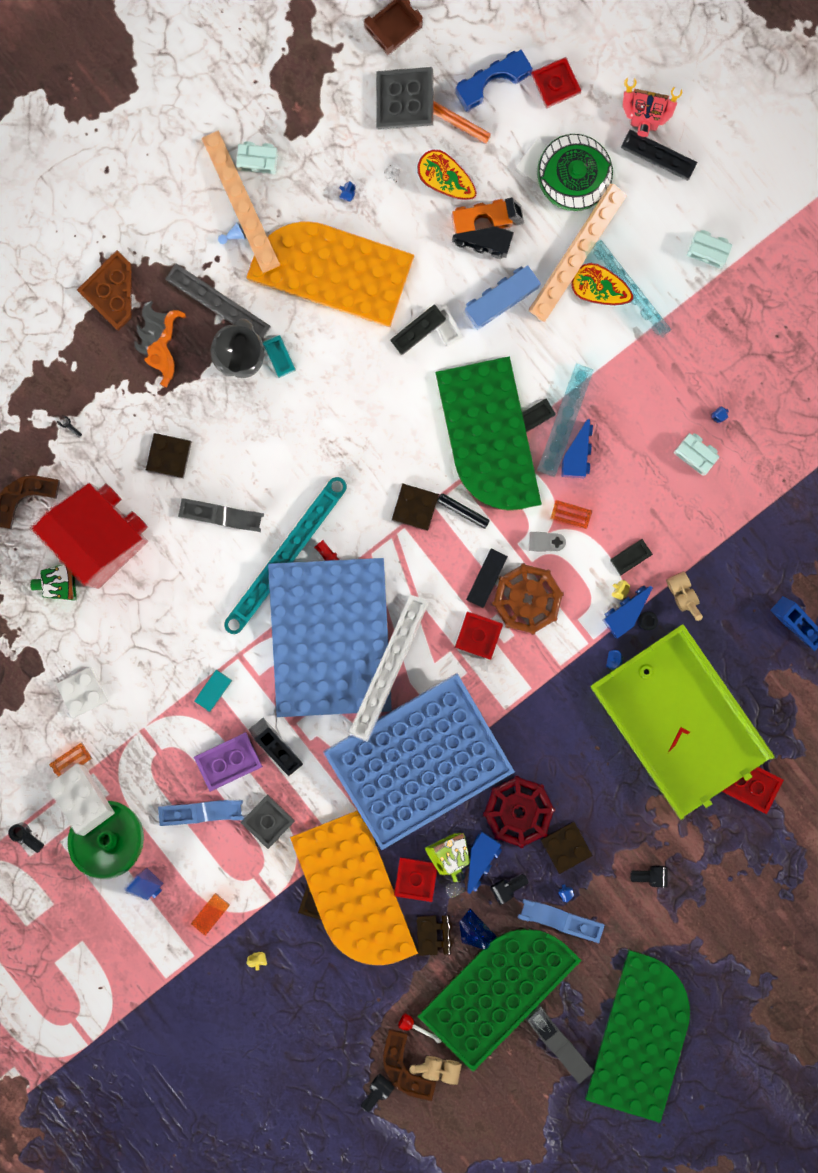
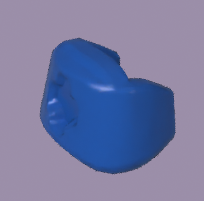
[339,181,356,202]
[711,406,729,423]
[606,650,623,670]
[558,884,574,903]

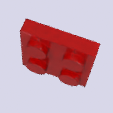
[531,57,581,109]
[455,611,503,660]
[394,857,437,902]

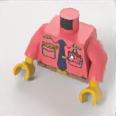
[623,78,682,137]

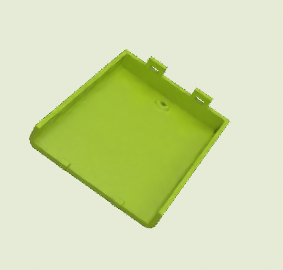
[590,624,775,820]

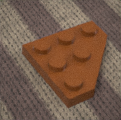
[77,250,132,331]

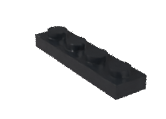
[620,129,698,181]

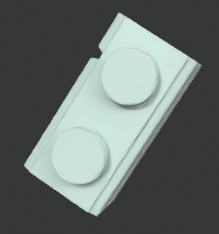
[236,141,278,174]
[686,230,733,269]
[673,433,720,476]

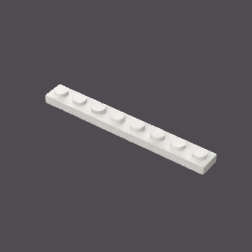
[349,594,429,742]

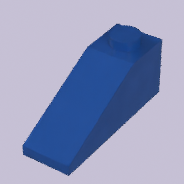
[770,596,818,651]
[124,868,164,900]

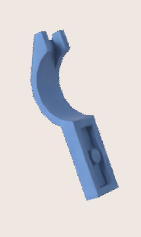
[158,800,244,826]
[518,899,605,943]

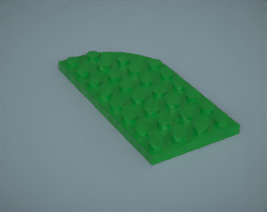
[435,356,542,510]
[418,929,582,1072]
[585,949,690,1123]

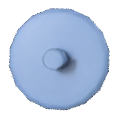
[218,222,246,245]

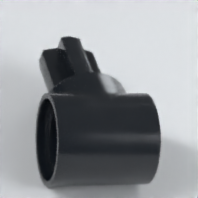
[8,822,44,853]
[630,866,668,887]
[490,874,529,905]
[361,1073,395,1112]

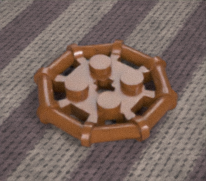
[492,563,564,635]

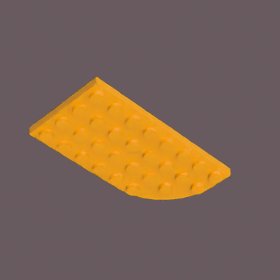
[246,222,414,327]
[290,810,418,965]

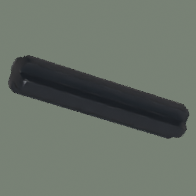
[437,493,490,529]

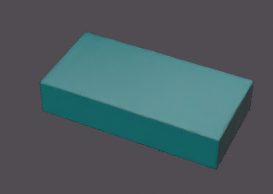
[263,335,296,378]
[194,670,233,712]

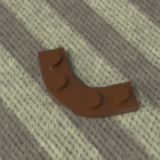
[0,476,60,529]
[383,1029,436,1101]

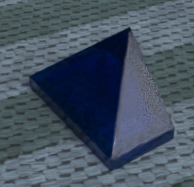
[459,909,497,950]

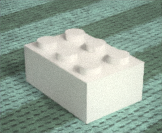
[46,763,115,836]

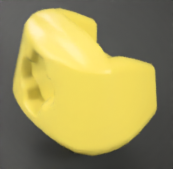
[612,580,630,600]
[247,952,267,971]

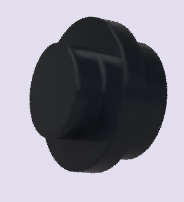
[638,611,658,631]

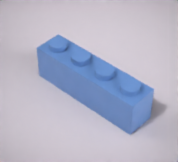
[465,265,541,331]

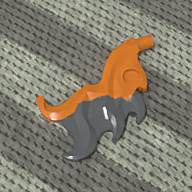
[134,301,186,388]

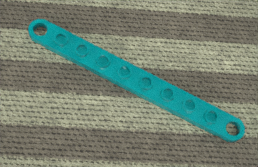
[224,477,347,634]

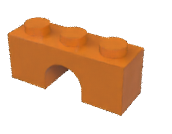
[452,199,513,234]

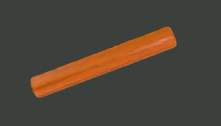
[433,101,491,143]

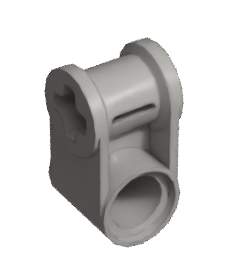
[529,532,566,552]

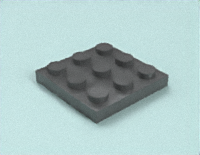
[376,67,433,130]

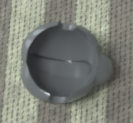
[210,319,264,378]

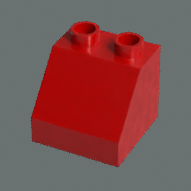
[30,483,149,589]

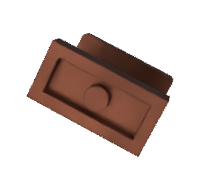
[363,0,423,55]

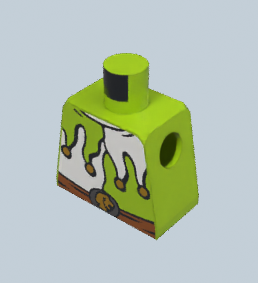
[425,833,470,882]

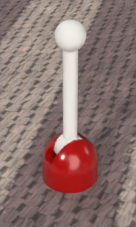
[398,1013,442,1043]

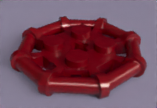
[483,776,556,848]

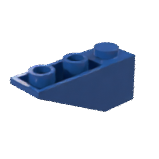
[561,419,593,479]
[602,585,653,638]
[467,831,502,894]

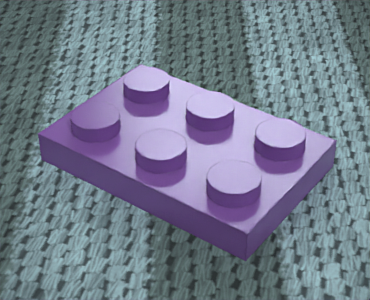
[194,732,263,792]

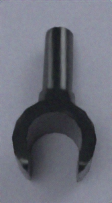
[57,415,82,437]

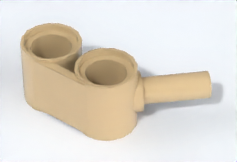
[666,571,703,621]
[410,1056,462,1084]

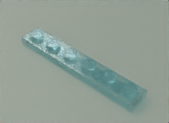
[593,240,671,338]
[537,363,594,477]

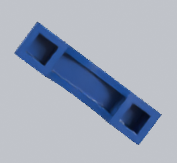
[455,49,533,112]

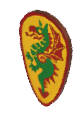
[417,150,477,200]
[571,263,634,306]

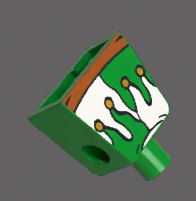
[30,565,77,601]

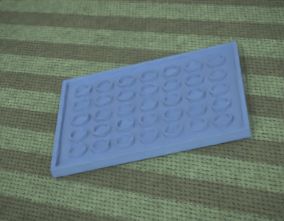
[268,558,392,717]
[323,673,515,850]

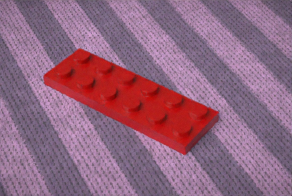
[668,727,784,814]

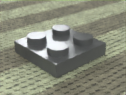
[240,794,295,849]

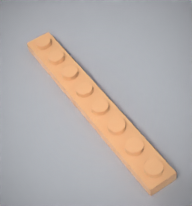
[201,130,280,273]
[528,184,627,322]

